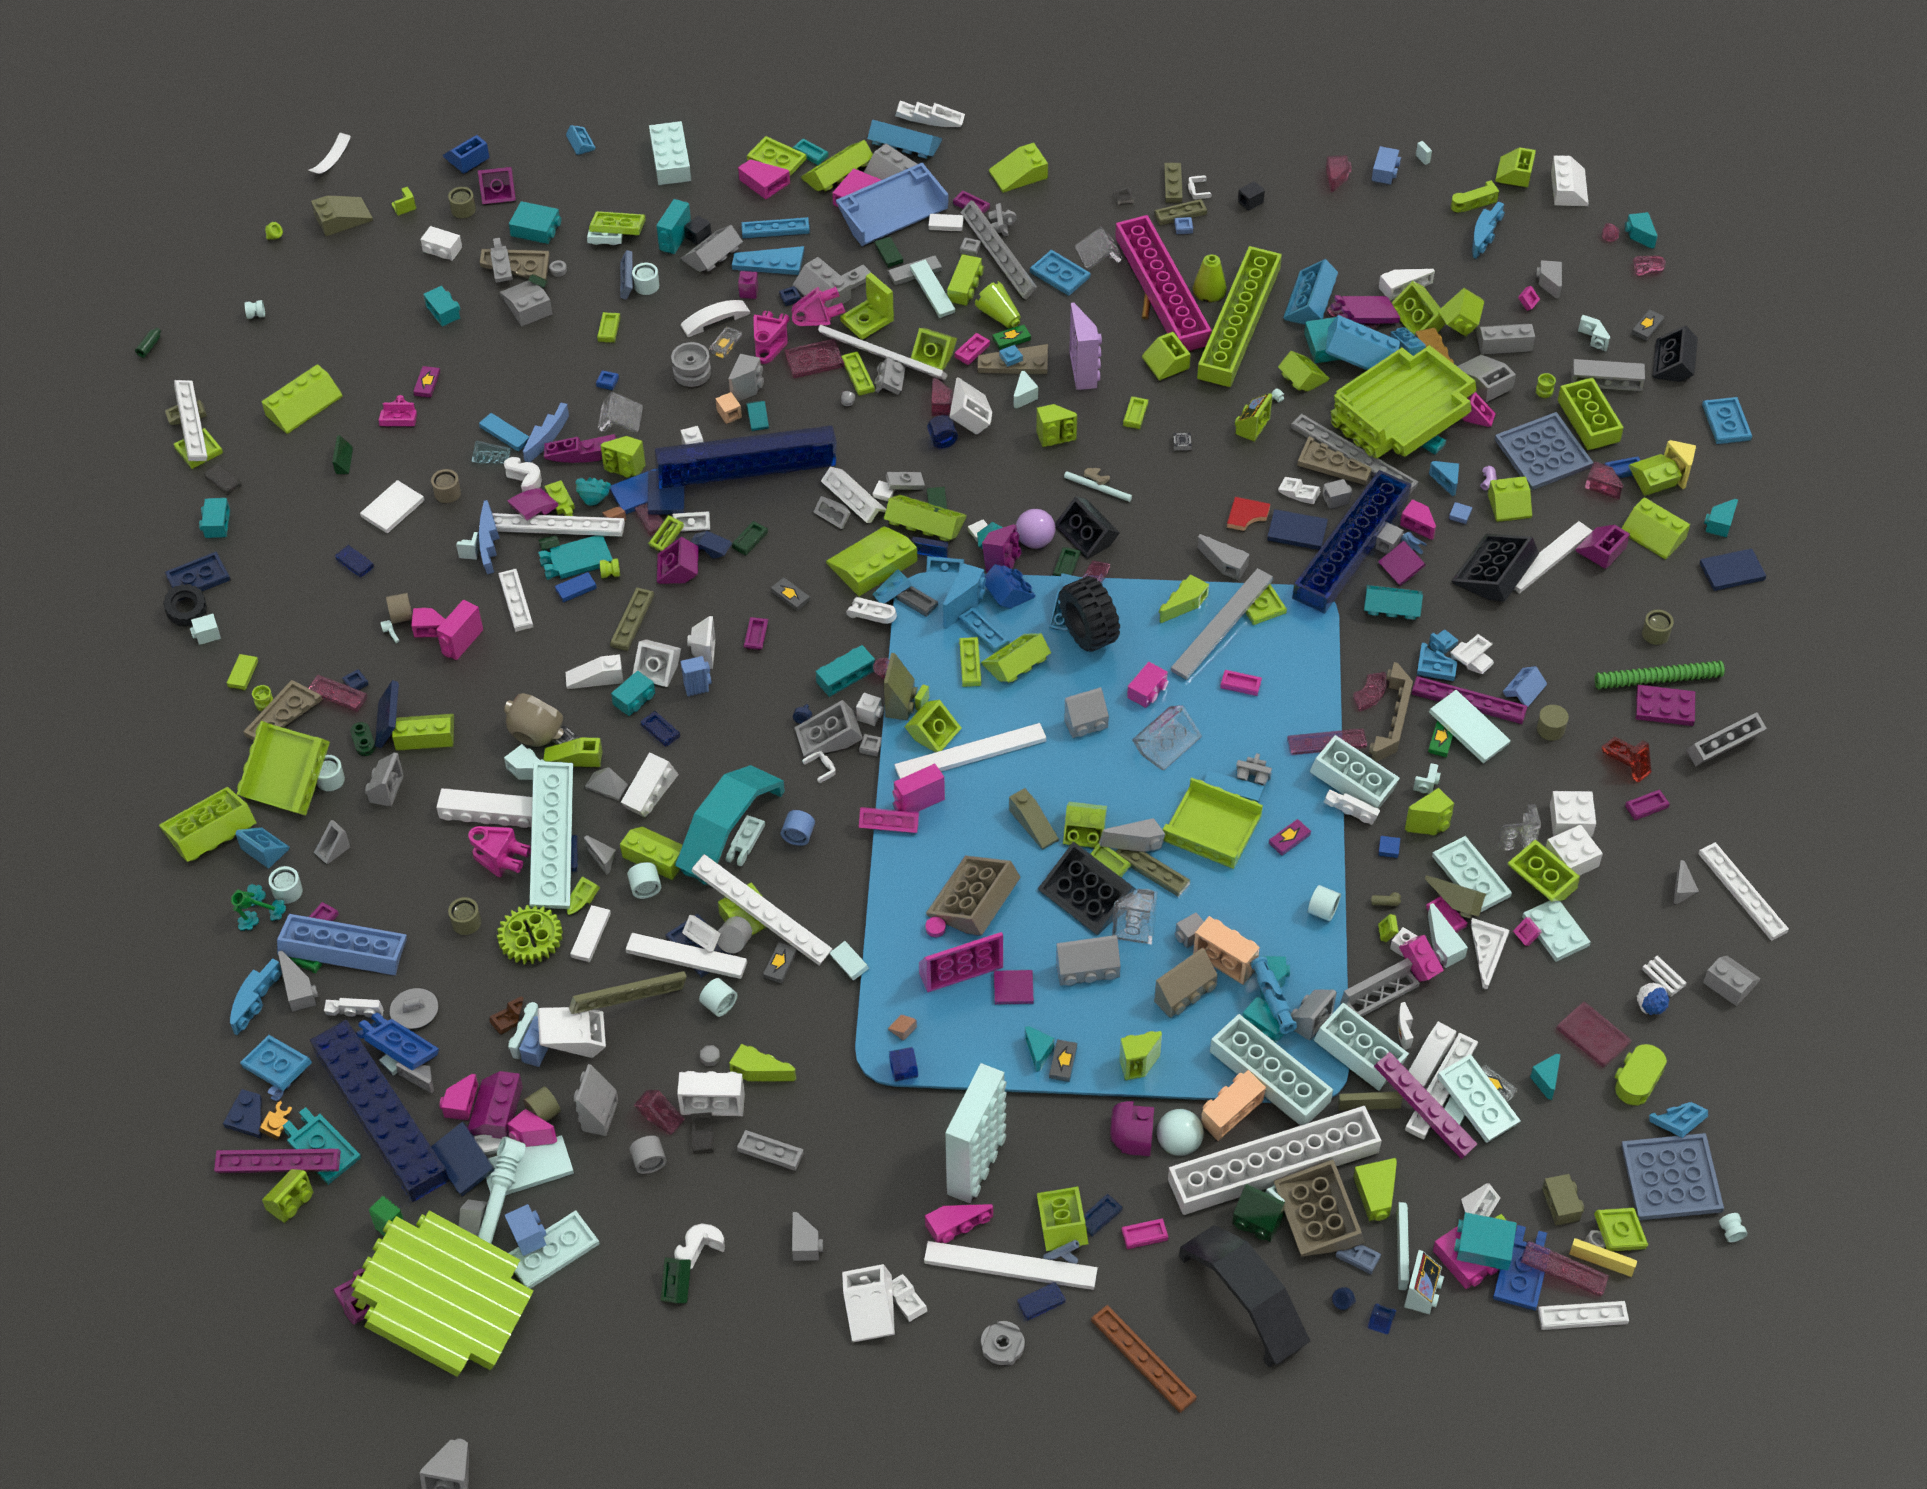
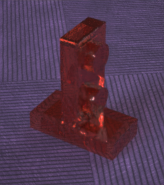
[1602,737,1651,782]

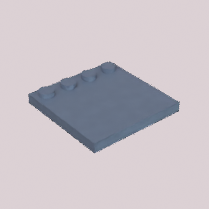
[1494,412,1594,491]
[1621,1133,1724,1220]

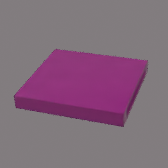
[1378,541,1426,586]
[994,970,1034,1005]

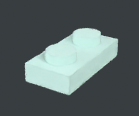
[587,231,623,245]

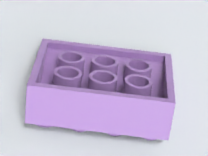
[1069,303,1102,390]

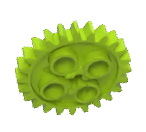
[497,905,563,964]

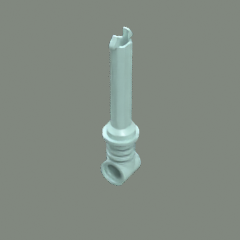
[478,1137,526,1244]

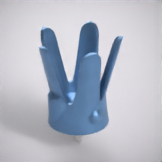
[1400,532,1427,554]

